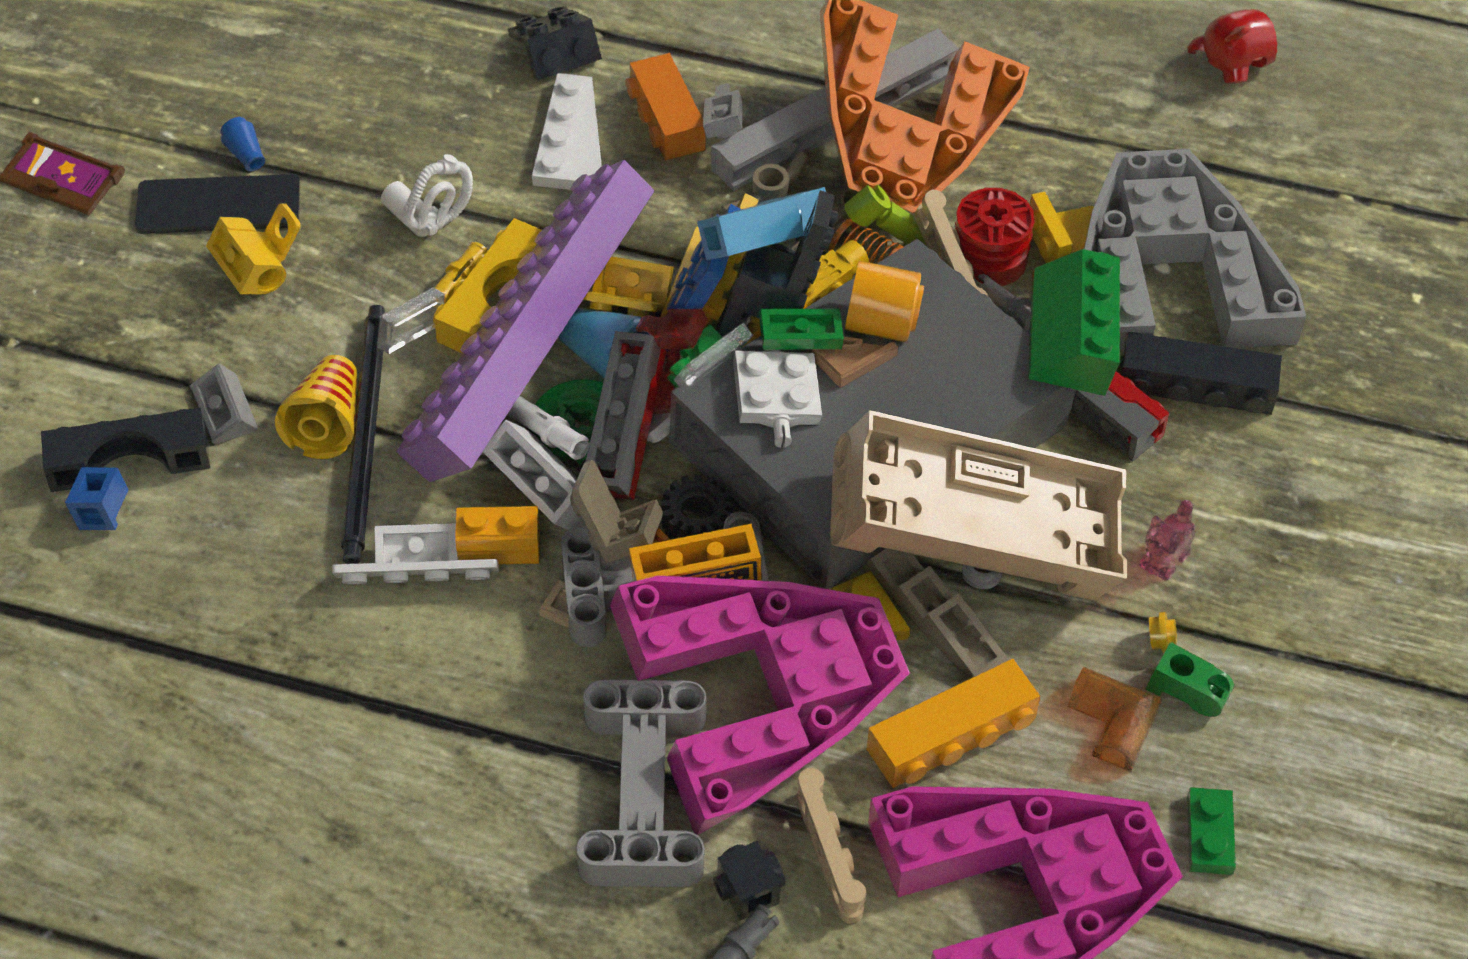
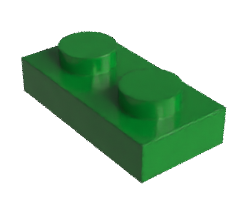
[759,309,844,350]
[1187,787,1236,875]

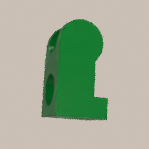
[1145,642,1235,717]

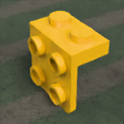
[1030,191,1094,263]
[583,256,674,318]

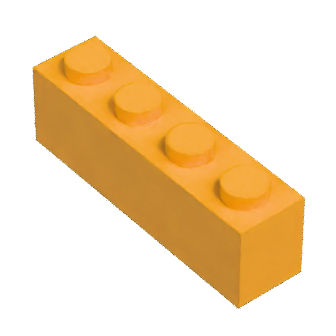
[866,658,1041,788]

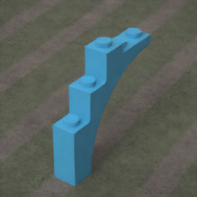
[697,187,826,260]

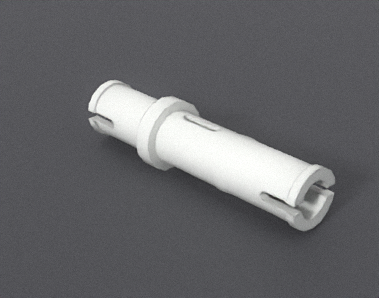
[507,396,590,460]

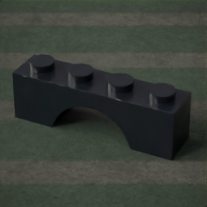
[41,408,211,492]

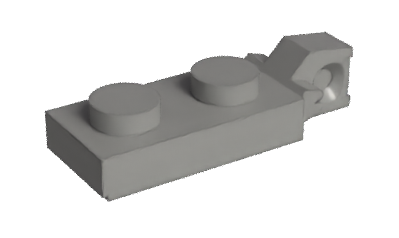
[703,83,743,139]

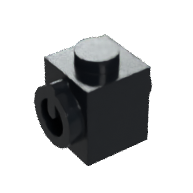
[713,841,786,921]

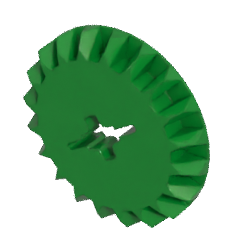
[532,379,603,465]

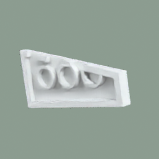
[532,73,602,190]

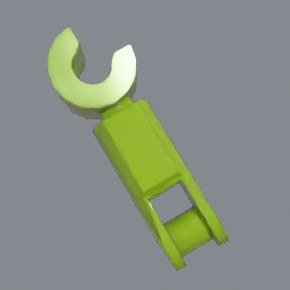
[845,184,927,247]

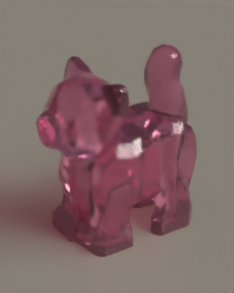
[1139,500,1196,581]

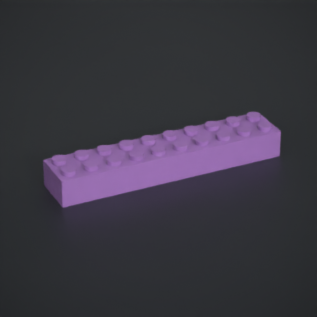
[396,160,655,482]

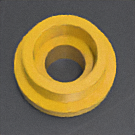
[1149,612,1177,653]

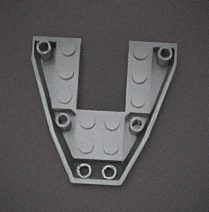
[1084,149,1306,355]

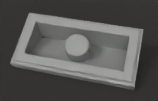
[190,364,258,444]

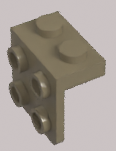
[570,460,663,564]

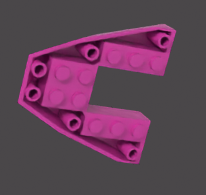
[610,576,910,835]
[868,786,1183,959]

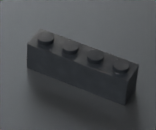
[1121,332,1282,415]

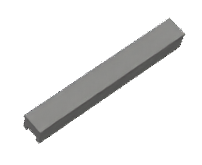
[711,28,959,191]

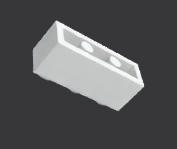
[483,420,586,530]

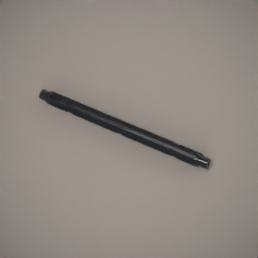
[341,305,387,564]

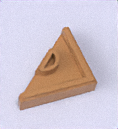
[803,337,898,388]

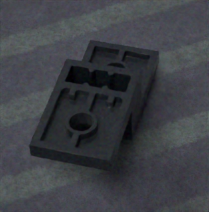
[715,190,838,348]

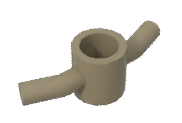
[722,152,809,214]

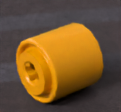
[845,260,924,342]

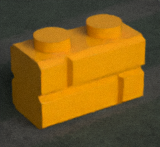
[455,506,540,564]

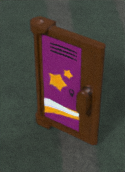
[0,132,125,215]

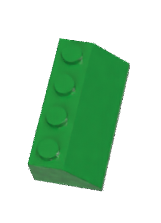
[1028,249,1120,396]

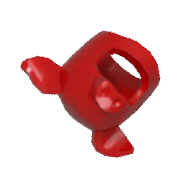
[1187,9,1277,84]

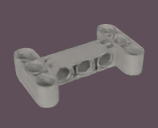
[561,512,768,647]
[576,680,707,887]

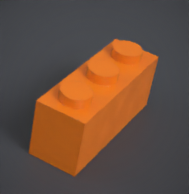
[626,53,706,161]

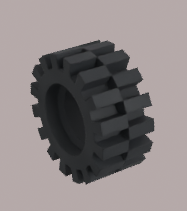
[661,474,733,539]

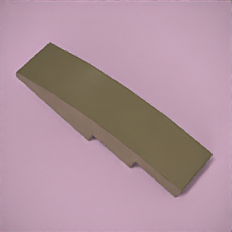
[866,548,1008,679]

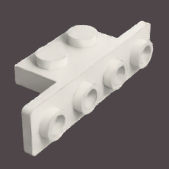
[332,523,499,584]

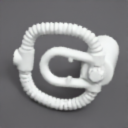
[381,154,473,237]

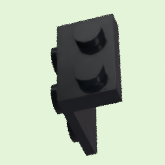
[508,6,602,80]

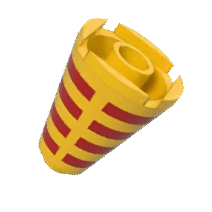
[275,355,357,459]

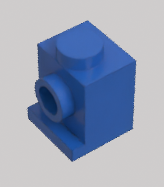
[65,467,129,530]

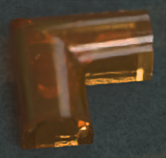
[1068,667,1162,772]

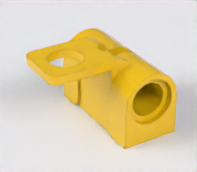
[206,203,301,294]

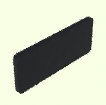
[135,174,301,234]

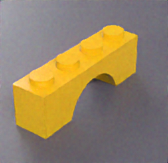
[433,218,542,354]

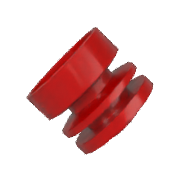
[954,187,1035,286]

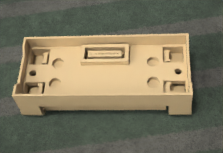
[830,410,1127,601]

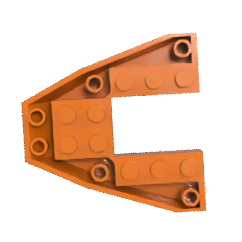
[820,0,1030,213]

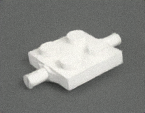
[733,350,822,448]

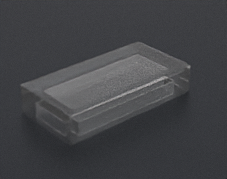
[377,287,445,354]
[674,323,753,392]

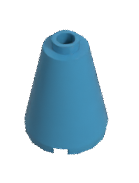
[558,307,663,378]

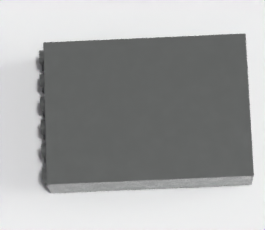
[669,239,1076,589]

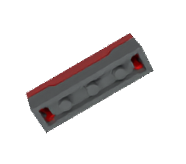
[586,331,666,500]
[1071,372,1169,462]

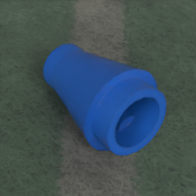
[220,117,266,171]

